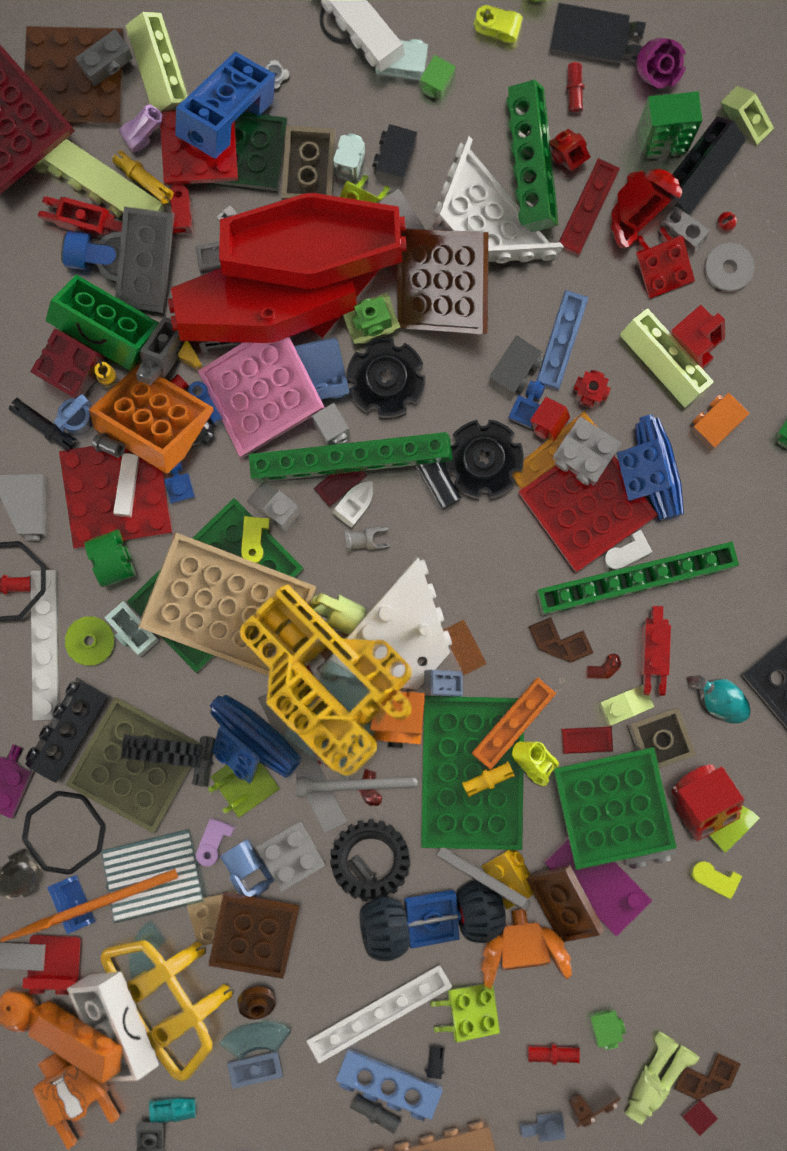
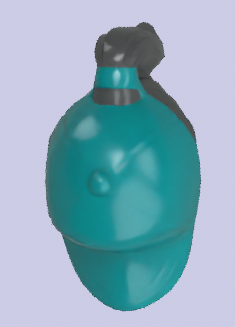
[686,675,751,724]

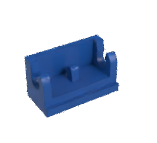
[47,875,96,934]

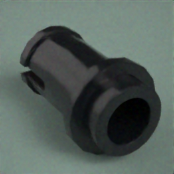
[425,1046,445,1079]

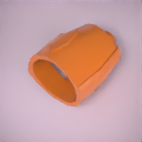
[0,988,39,1032]

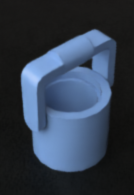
[54,394,93,435]
[220,839,274,897]

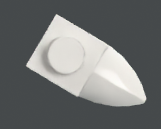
[332,481,373,528]

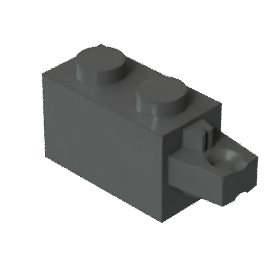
[136,316,185,385]

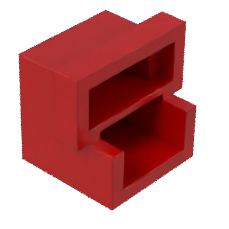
[671,305,725,369]

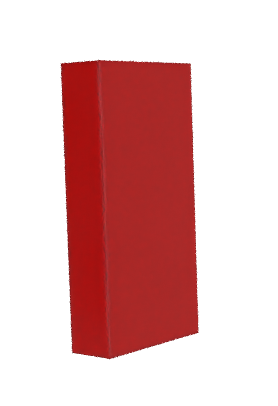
[561,726,613,754]

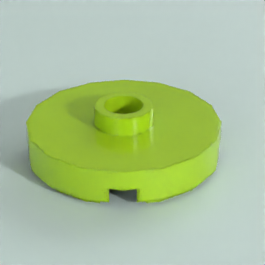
[65,616,115,666]

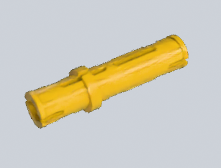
[112,150,174,204]

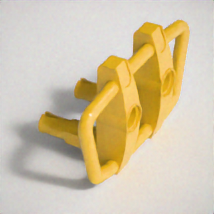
[101,940,232,1081]

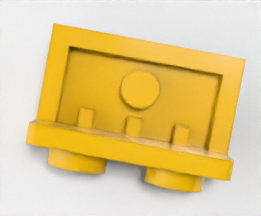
[481,850,534,910]

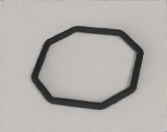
[0,541,46,621]
[22,791,105,875]

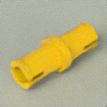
[95,362,117,388]
[462,762,515,797]

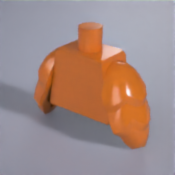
[481,910,572,989]

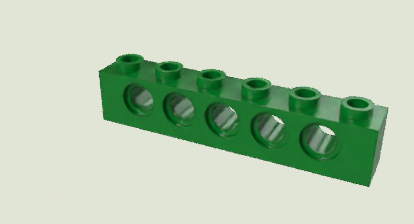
[506,79,559,232]

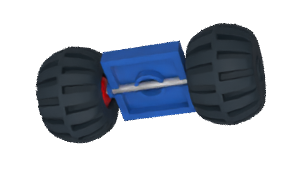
[359,880,506,961]

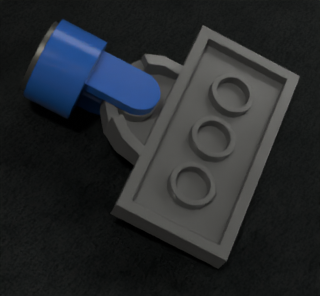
[61,206,175,313]

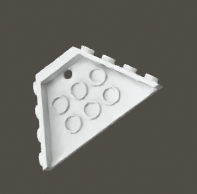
[432,136,564,263]
[317,556,452,692]

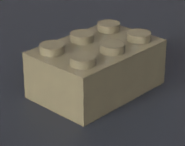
[281,126,336,200]

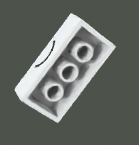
[67,972,159,1082]

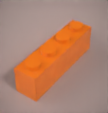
[28,1001,123,1083]

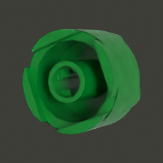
[84,529,136,587]

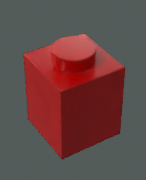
[530,397,570,441]

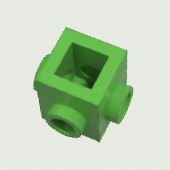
[352,296,392,337]

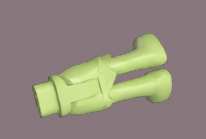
[625,1031,700,1125]

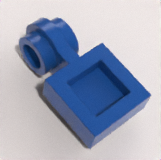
[508,380,545,429]
[164,462,195,505]

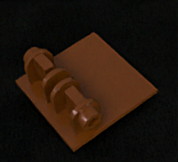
[570,1090,621,1128]

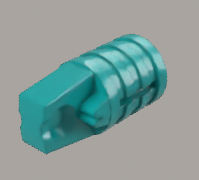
[149,1098,196,1123]

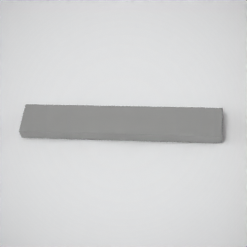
[258,694,347,833]

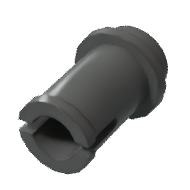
[92,433,125,458]

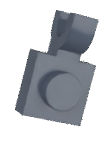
[519,1111,566,1142]

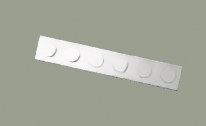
[30,570,59,721]
[307,964,452,1063]

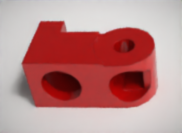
[169,184,192,234]

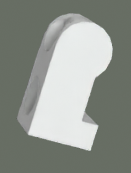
[604,530,653,571]

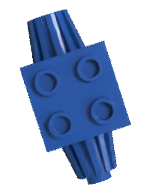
[617,414,684,520]
[210,695,302,784]

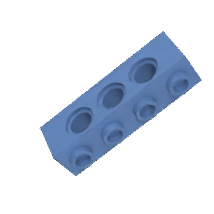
[336,1049,443,1121]

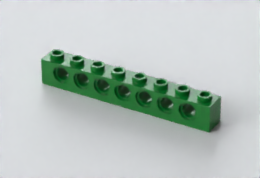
[249,432,452,483]
[536,541,739,616]

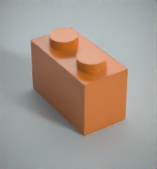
[690,392,750,451]

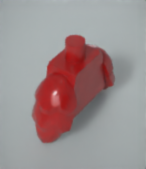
[610,169,683,248]

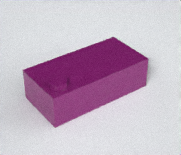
[543,837,653,937]

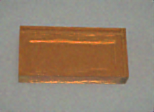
[443,620,487,676]

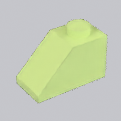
[720,86,774,145]
[598,685,654,726]

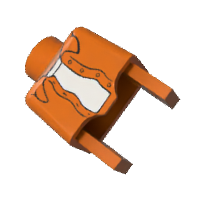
[33,1053,120,1150]

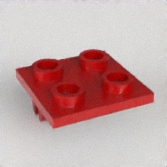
[636,226,695,298]

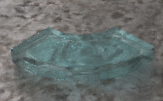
[129,920,165,979]
[219,1022,291,1060]

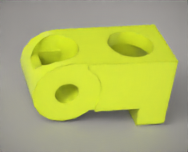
[241,516,271,564]
[690,861,742,899]

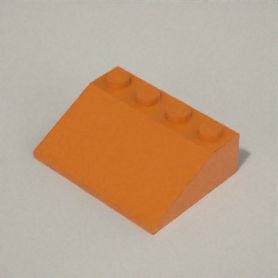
[89,364,214,474]

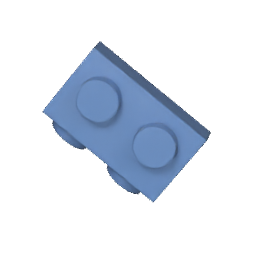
[294,338,350,399]

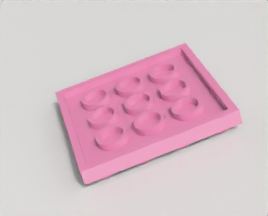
[198,337,325,458]

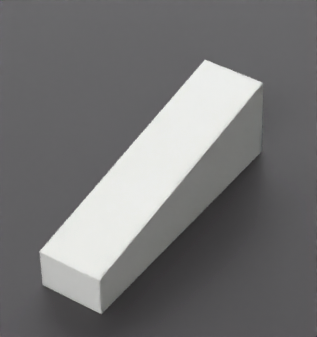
[113,453,139,518]

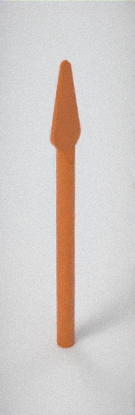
[0,869,179,942]

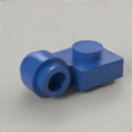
[188,381,223,426]

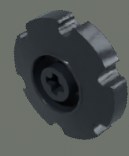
[346,338,426,418]
[444,420,524,499]

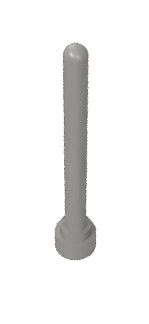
[296,776,418,797]

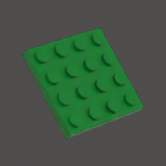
[554,747,677,870]

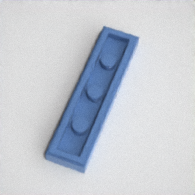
[537,290,589,391]

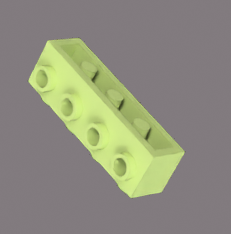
[125,12,188,112]
[619,308,714,408]

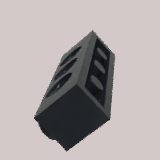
[25,677,108,783]

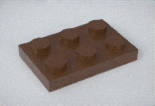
[526,865,604,942]

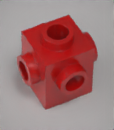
[550,128,591,171]
[573,370,611,408]

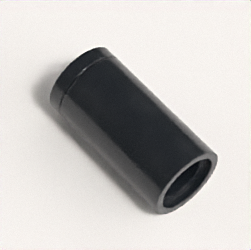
[416,462,462,511]

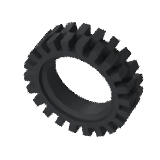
[121,734,203,768]
[330,819,410,902]

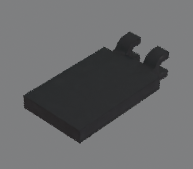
[549,3,646,65]

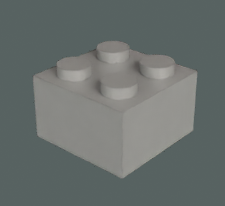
[256,821,326,892]

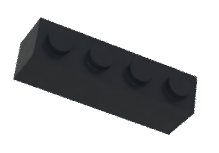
[667,116,747,215]

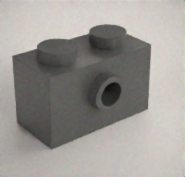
[76,29,133,86]
[489,335,543,394]

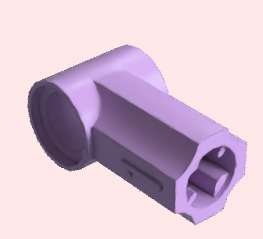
[119,105,163,152]

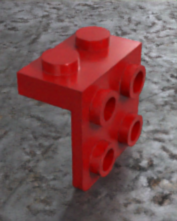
[22,935,81,995]

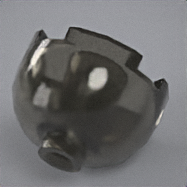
[0,849,39,899]

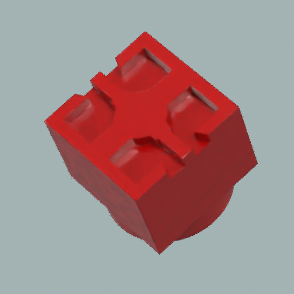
[671,764,745,842]

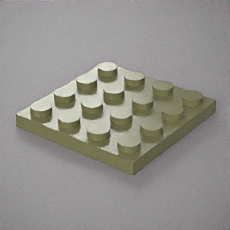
[66,697,203,834]

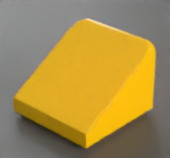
[178,341,203,370]

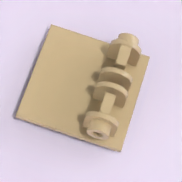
[186,890,238,946]

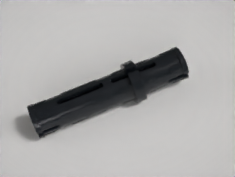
[8,397,78,452]

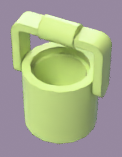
[310,593,366,635]

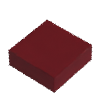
[681,1099,718,1136]

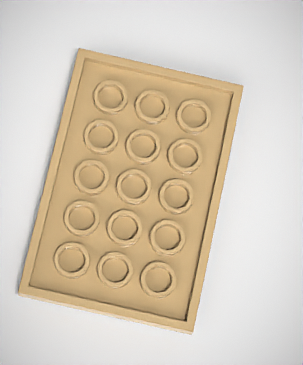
[138,532,316,676]

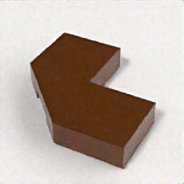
[528,617,594,663]
[673,1052,741,1100]

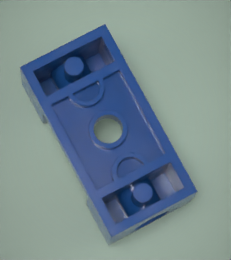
[175,51,275,159]

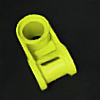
[474,5,523,43]
[512,741,559,786]

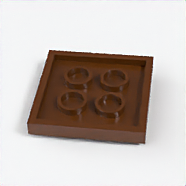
[208,892,299,979]

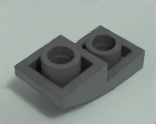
[136,1122,163,1151]

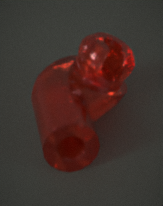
[587,653,622,679]
[359,769,382,806]

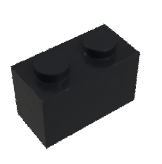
[372,124,417,185]

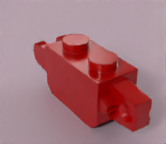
[37,196,122,239]
[641,606,671,696]

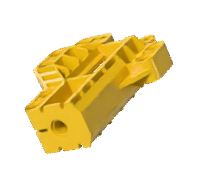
[240,585,412,776]

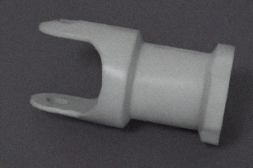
[345,527,390,552]

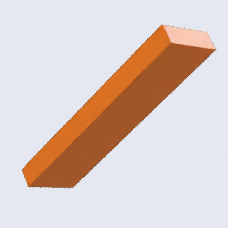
[471,677,557,770]

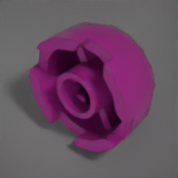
[636,38,686,88]

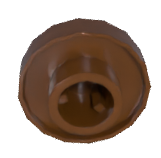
[237,987,276,1020]

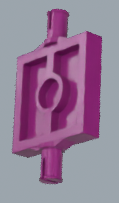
[0,744,33,819]

